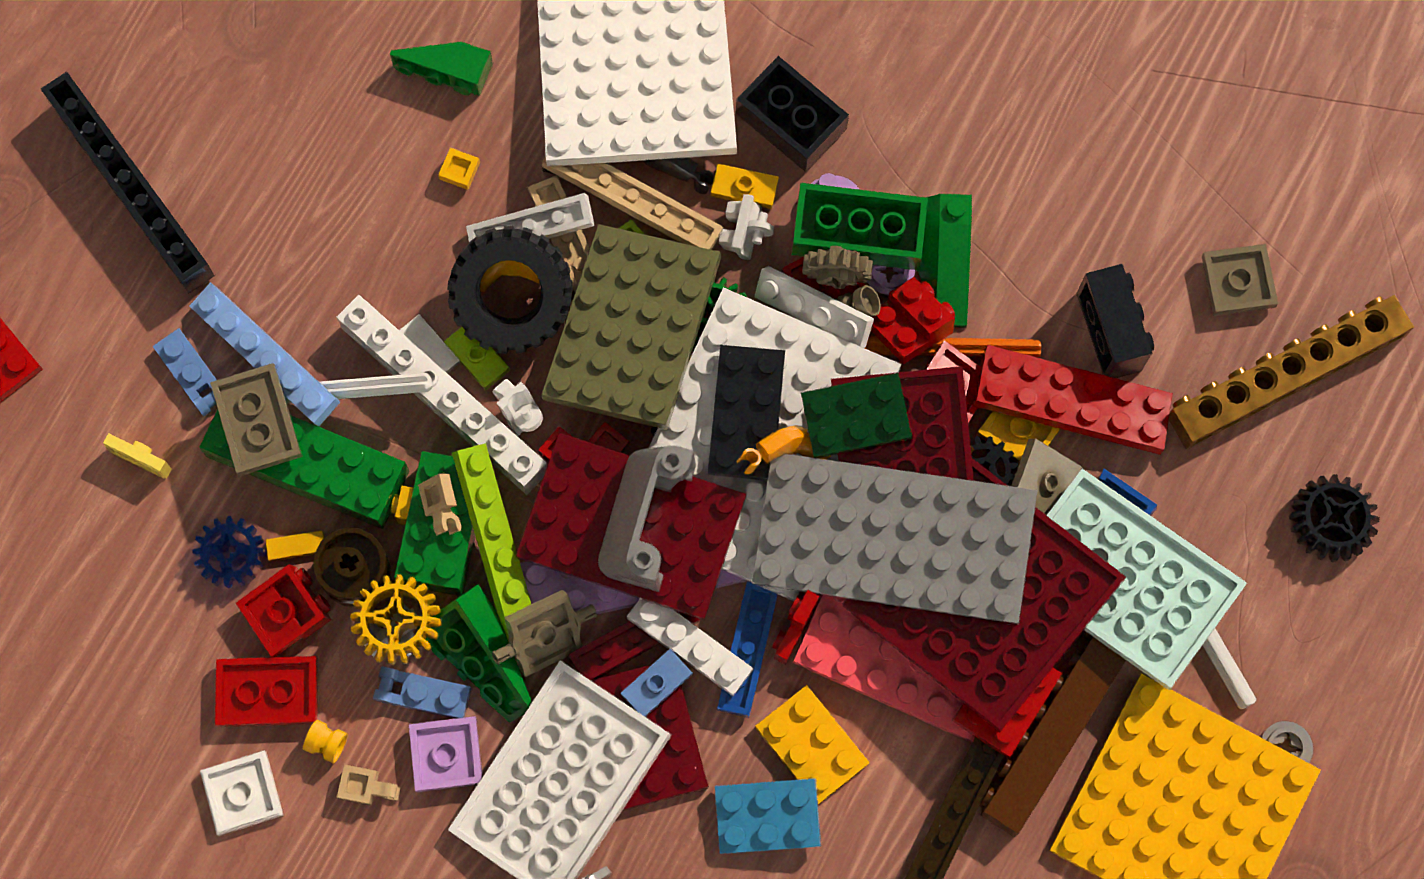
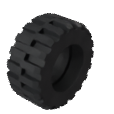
[447,226,573,354]

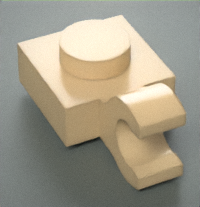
[418,474,461,535]
[337,765,401,805]

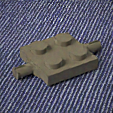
[492,590,597,677]

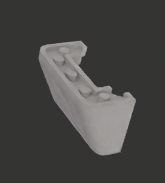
[598,445,696,592]

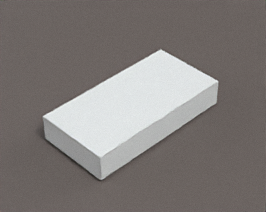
[399,314,461,373]

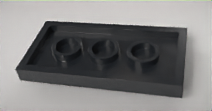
[708,345,785,480]

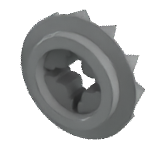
[1261,721,1313,763]

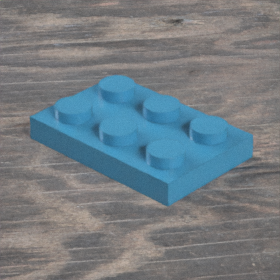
[715,779,821,854]

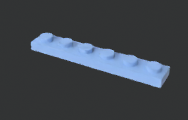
[189,282,340,426]

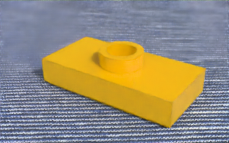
[711,164,779,209]

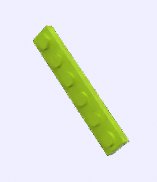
[452,443,531,642]

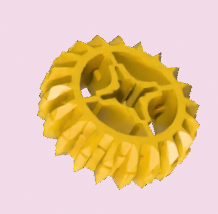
[350,574,441,665]

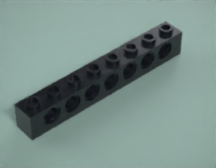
[41,71,215,294]

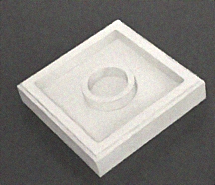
[200,750,284,836]

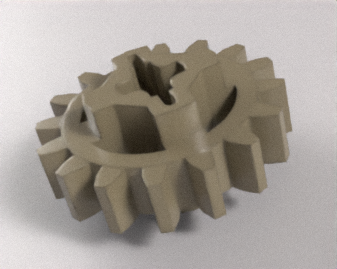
[803,246,873,289]

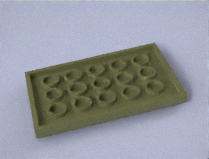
[541,224,721,430]

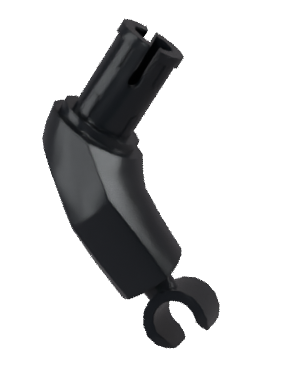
[642,157,714,194]

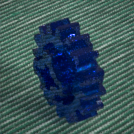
[192,516,266,589]

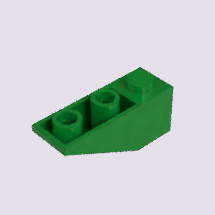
[390,42,493,96]

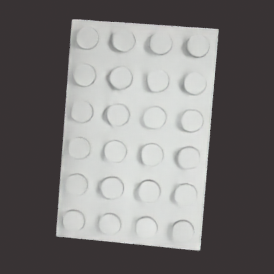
[448,661,671,879]

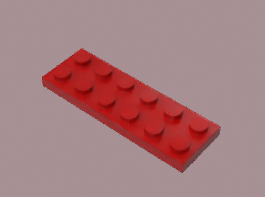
[974,345,1173,455]

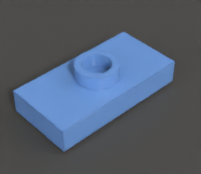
[621,649,693,717]

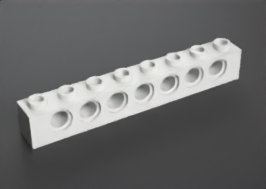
[336,295,547,495]

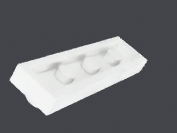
[466,193,594,242]
[754,266,874,348]
[627,599,753,696]

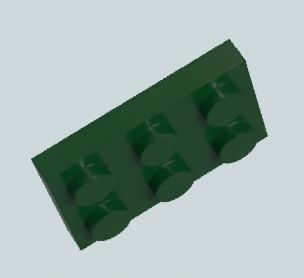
[801,373,912,458]

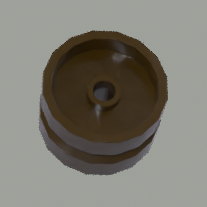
[313,527,391,607]

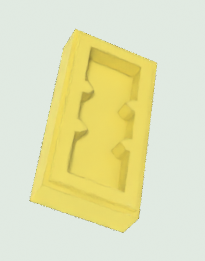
[103,433,172,479]

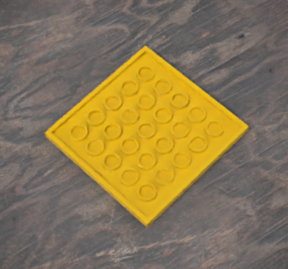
[1049,674,1321,879]

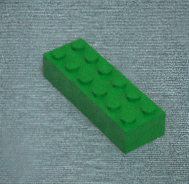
[199,409,410,529]

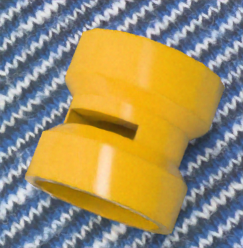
[303,720,348,764]

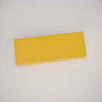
[266,530,324,562]

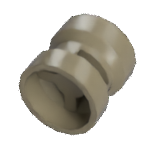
[836,285,881,317]

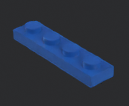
[717,581,778,718]

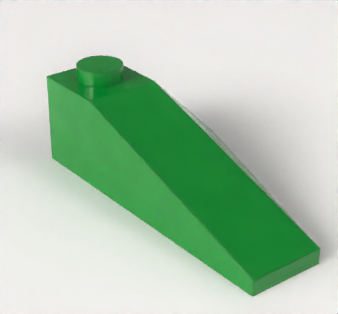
[417,584,532,723]

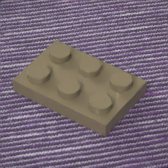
[210,363,302,476]

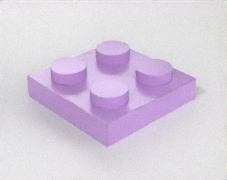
[409,716,483,792]

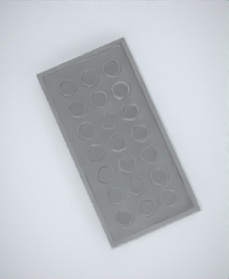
[752,454,1037,624]

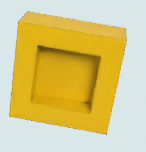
[438,148,480,190]
[391,485,414,525]

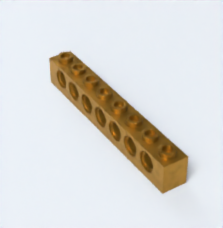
[1169,295,1414,450]

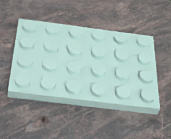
[1047,469,1247,690]

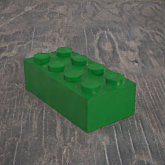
[791,182,928,271]
[394,451,475,596]

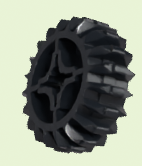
[1289,474,1380,562]

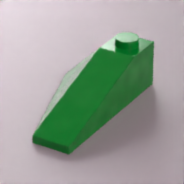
[916,194,972,328]

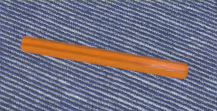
[865,336,1042,358]

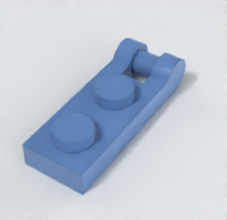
[152,328,217,417]
[373,667,471,719]

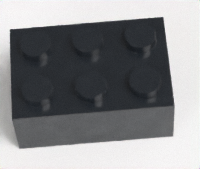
[736,56,849,172]
[1076,264,1154,378]

